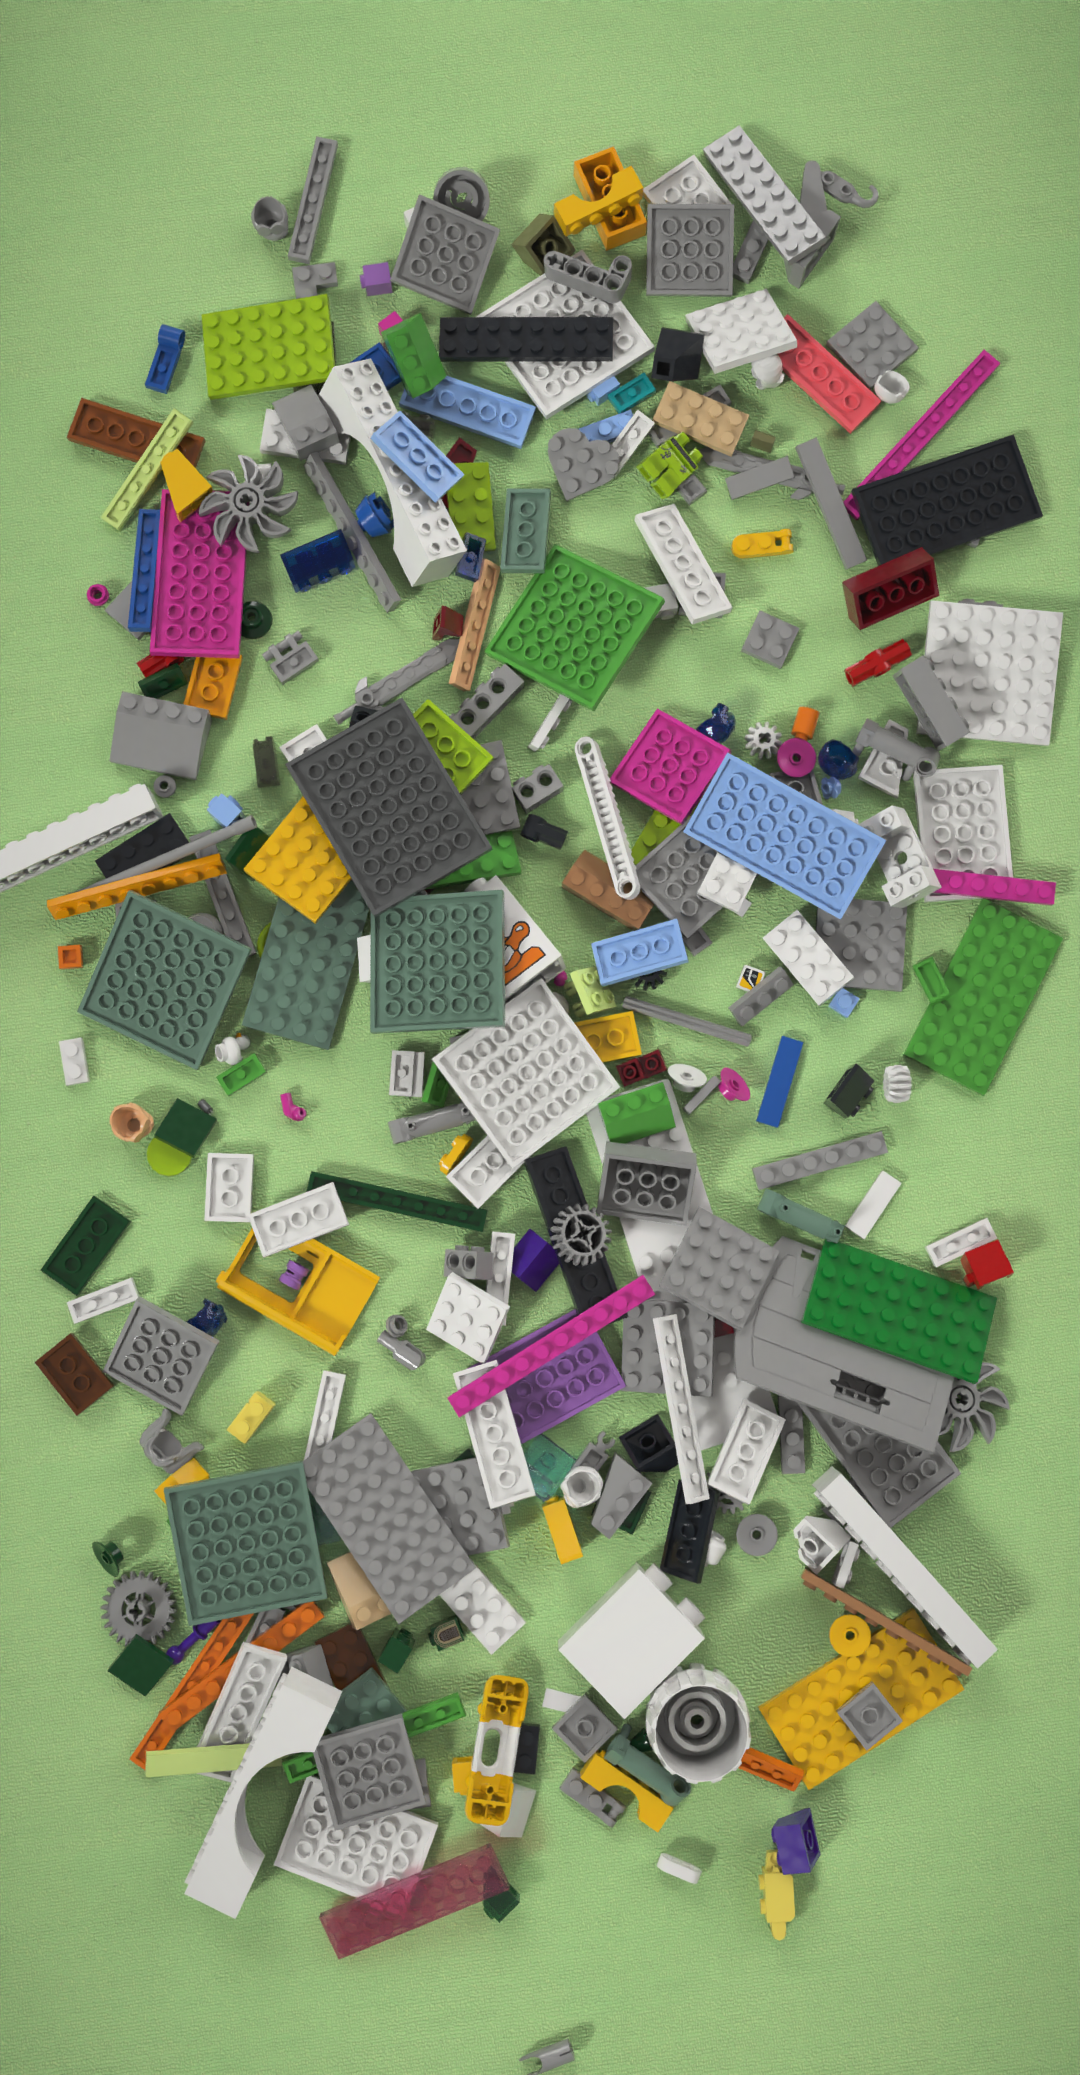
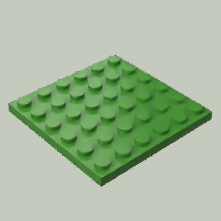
[484,544,665,711]

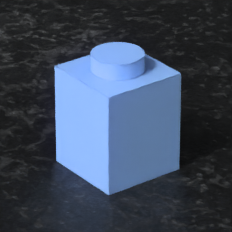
[586,376,620,406]

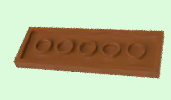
[67,398,205,471]

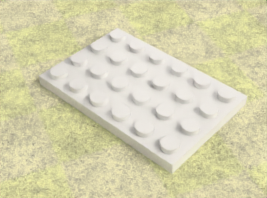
[913,765,1013,903]
[274,1774,439,1916]

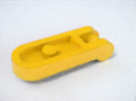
[731,529,794,559]

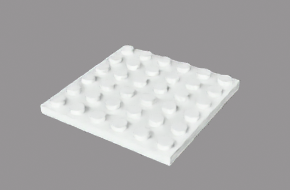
[476,250,655,420]
[916,600,1063,746]
[431,978,620,1169]

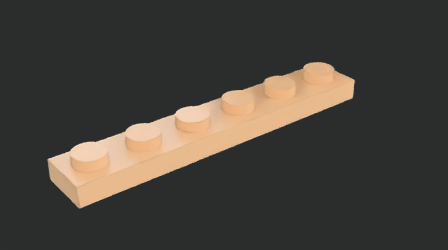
[449,558,500,691]

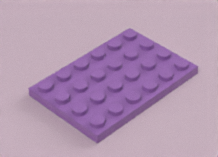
[465,1309,626,1444]

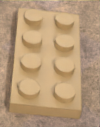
[652,381,749,457]

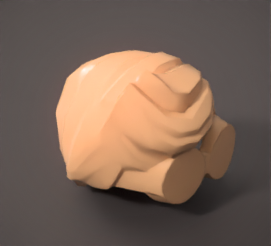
[109,1103,154,1143]

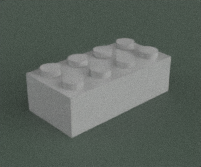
[893,655,970,751]

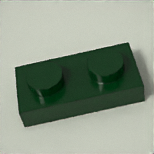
[138,663,188,699]

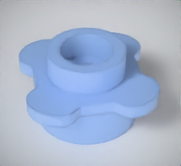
[821,777,841,799]

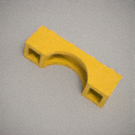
[554,165,644,237]
[580,1750,674,1832]

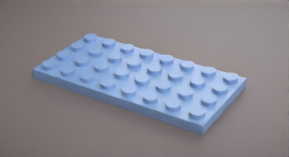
[683,752,886,920]

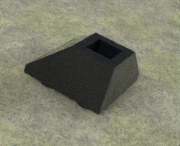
[651,327,705,382]

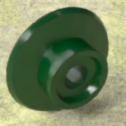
[241,601,272,639]
[92,1541,124,1577]

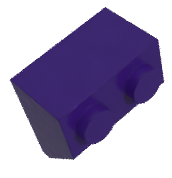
[771,1808,821,1875]

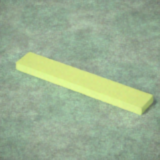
[101,408,193,531]
[145,1743,288,1777]

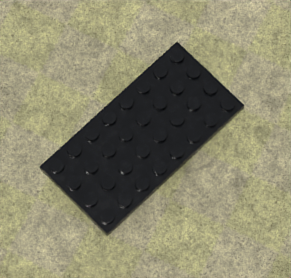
[851,434,1043,566]

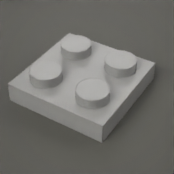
[741,611,800,669]
[836,1681,903,1750]
[552,1693,618,1763]

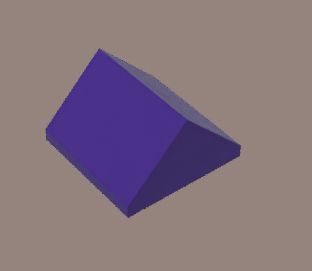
[511,1229,559,1292]

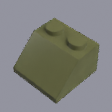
[511,214,576,276]

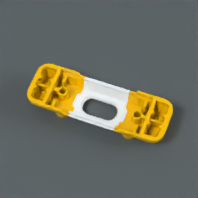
[465,1675,529,1826]

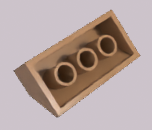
[562,850,654,931]

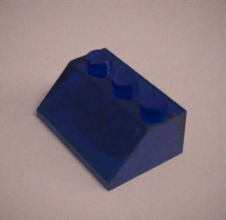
[280,529,355,593]

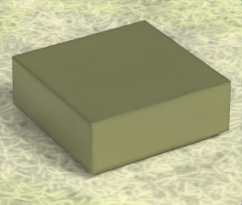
[750,430,775,453]

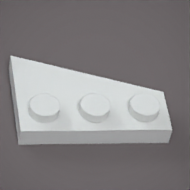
[858,719,909,799]

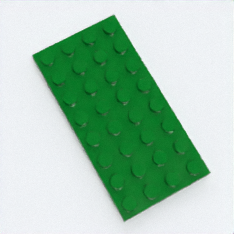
[801,1239,997,1384]

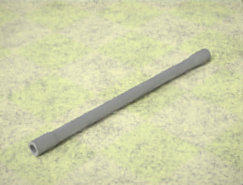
[63,815,257,896]

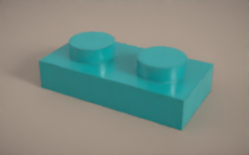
[608,372,656,414]

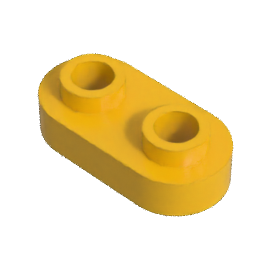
[439,1134,473,1175]

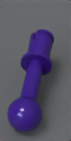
[166,1620,221,1665]

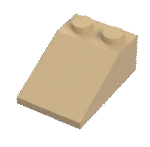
[327,1552,392,1630]

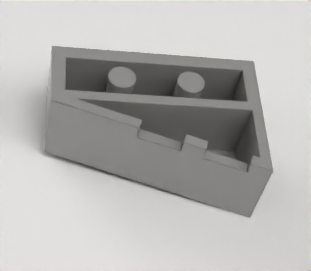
[590,1452,653,1539]

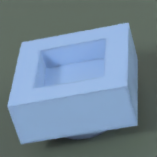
[828,988,859,1018]

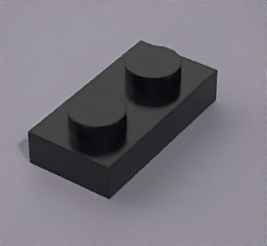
[514,1723,540,1774]

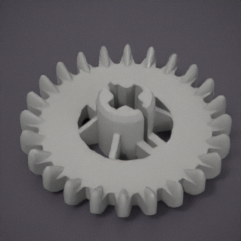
[100,1570,177,1647]

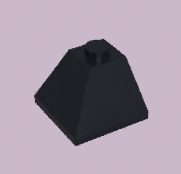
[619,1414,679,1472]

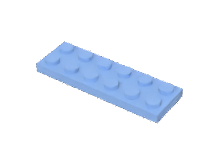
[399,376,536,449]

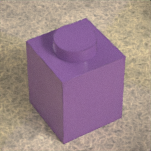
[360,262,393,296]

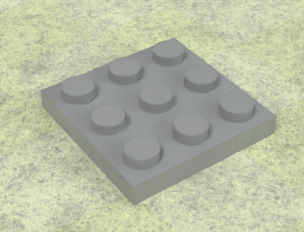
[826,301,919,390]

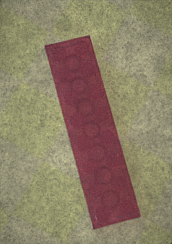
[319,1843,510,1959]

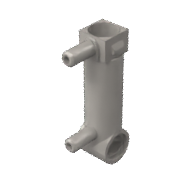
[852,718,940,781]
[388,1102,476,1144]

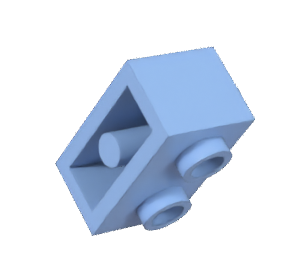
[207,793,246,837]

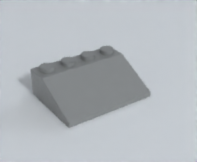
[109,691,212,780]
[596,1141,697,1226]

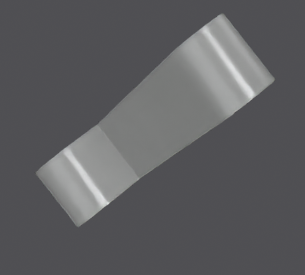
[544,251,632,304]

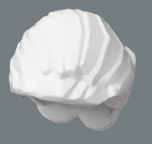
[751,354,785,390]
[560,1466,603,1508]

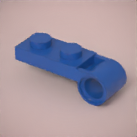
[145,324,185,394]

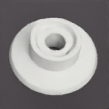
[668,1064,707,1092]

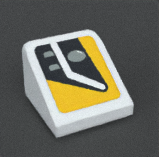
[736,965,766,992]

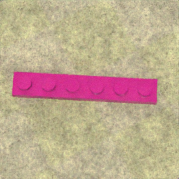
[933,869,1056,906]

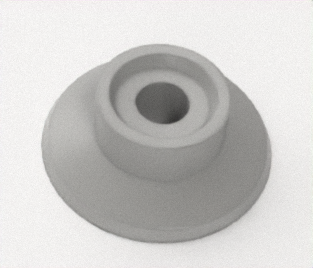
[736,1514,778,1556]

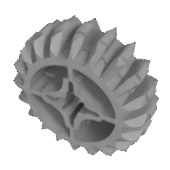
[550,1204,612,1266]

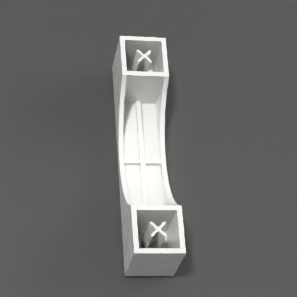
[318,359,467,587]
[184,1667,342,1919]

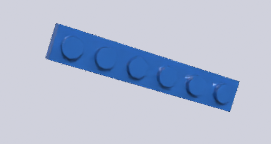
[128,509,160,632]

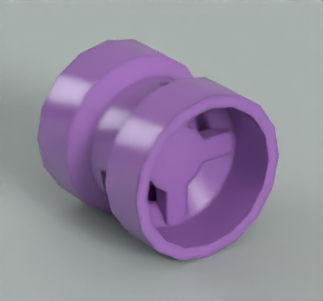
[279,1260,309,1290]

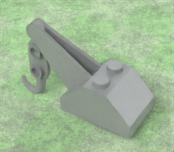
[783,161,878,289]

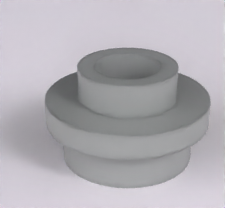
[154,775,176,798]
[386,1315,407,1338]

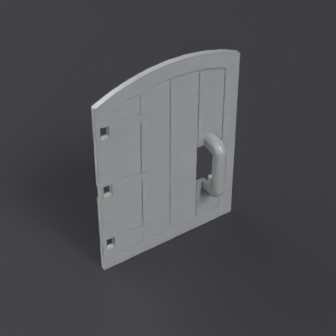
[734,1236,955,1454]

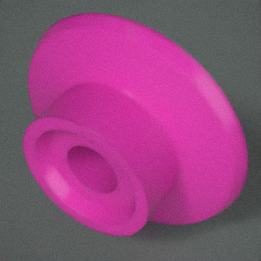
[777,738,816,777]
[718,1067,750,1101]

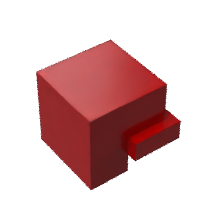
[960,1239,1014,1290]

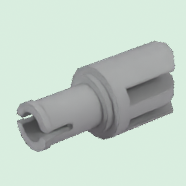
[377,1330,426,1370]

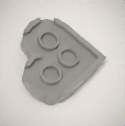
[548,428,620,502]

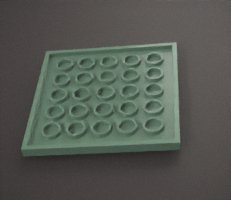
[77,890,252,1070]
[370,890,505,1034]
[164,1460,328,1626]

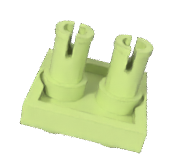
[564,966,616,1017]

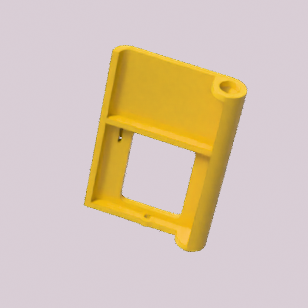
[216,1228,380,1356]

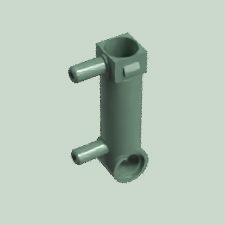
[757,1189,845,1243]
[604,1724,691,1806]

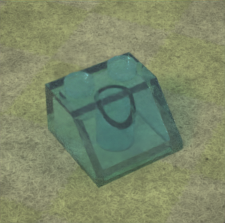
[524,1433,576,1503]

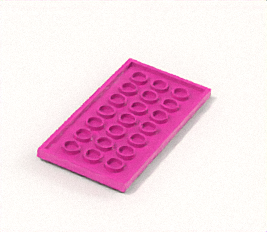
[150,489,250,658]

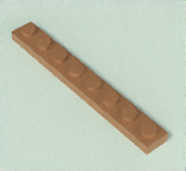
[801,1568,972,1677]

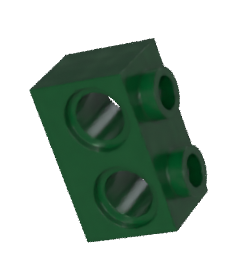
[378,1628,415,1674]

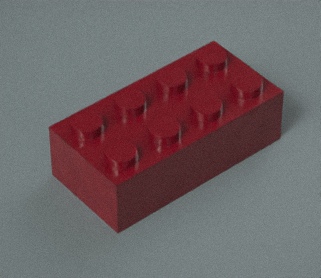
[842,547,939,630]

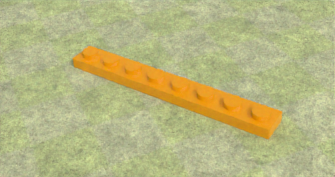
[47,853,227,920]

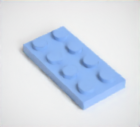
[370,411,465,503]
[591,919,689,987]

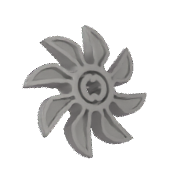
[199,455,298,553]
[939,1362,1010,1452]

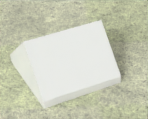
[480,1782,536,1837]

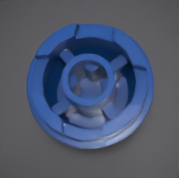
[355,492,394,537]

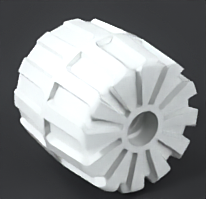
[646,1663,751,1784]

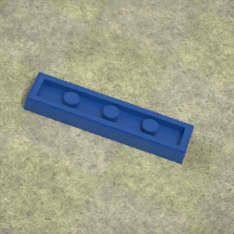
[756,1036,804,1128]

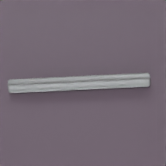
[623,996,752,1047]

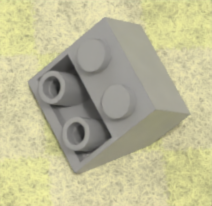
[277,1644,334,1687]

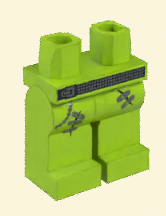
[636,432,703,499]

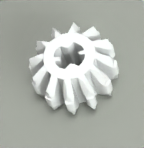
[745,722,782,760]
[883,1065,912,1103]

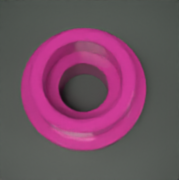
[87,584,109,606]

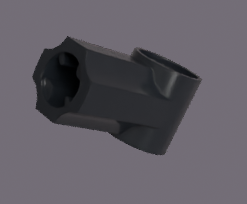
[520,814,568,850]

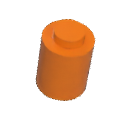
[791,707,820,741]

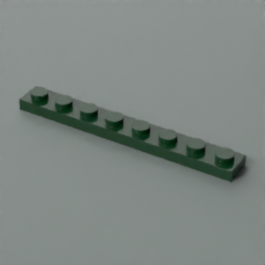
[306,1171,488,1232]

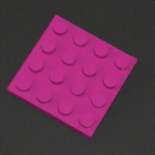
[610,708,731,825]

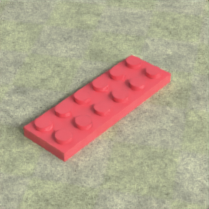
[777,314,881,434]

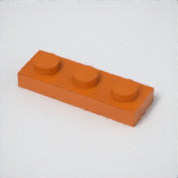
[738,1747,804,1792]

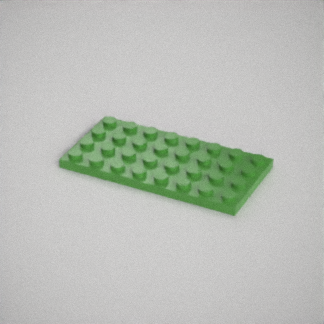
[903,898,1063,1096]

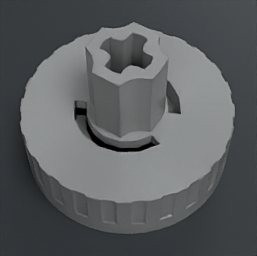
[433,167,490,221]

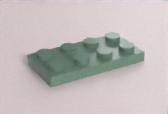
[500,489,551,574]

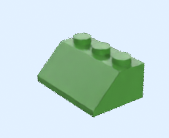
[381,313,447,399]
[597,1082,676,1144]

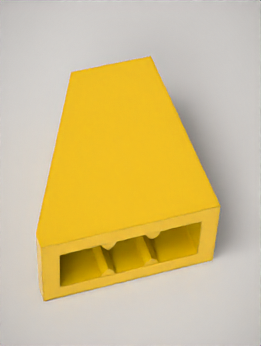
[160,449,213,522]
[542,1495,583,1564]

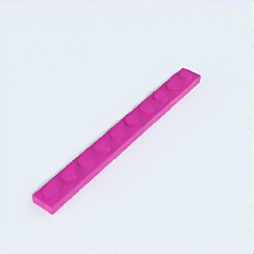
[843,350,1000,520]
[447,1275,655,1418]

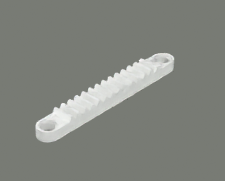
[575,736,640,900]

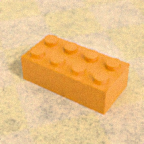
[573,146,647,251]

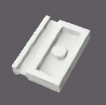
[389,1050,425,1097]

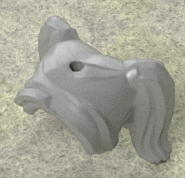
[140,1408,204,1474]

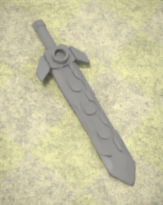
[699,447,846,500]
[333,639,460,725]

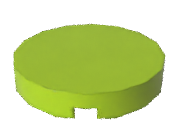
[147,1138,192,1176]

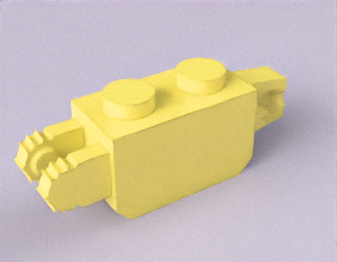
[758,1849,795,1941]

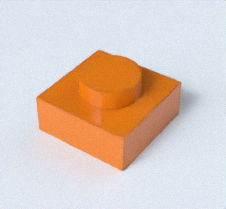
[58,945,83,970]

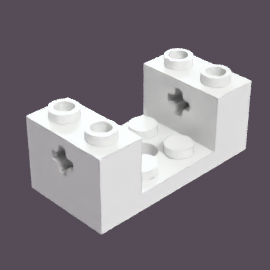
[858,805,942,908]

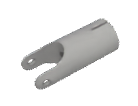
[519,2038,575,2075]

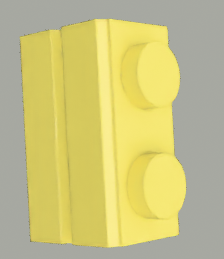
[227,1391,276,1444]

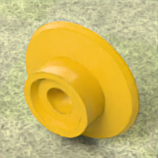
[829,1614,871,1657]

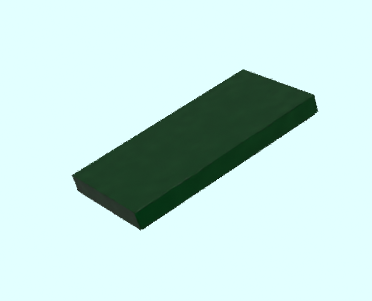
[41,1195,132,1296]

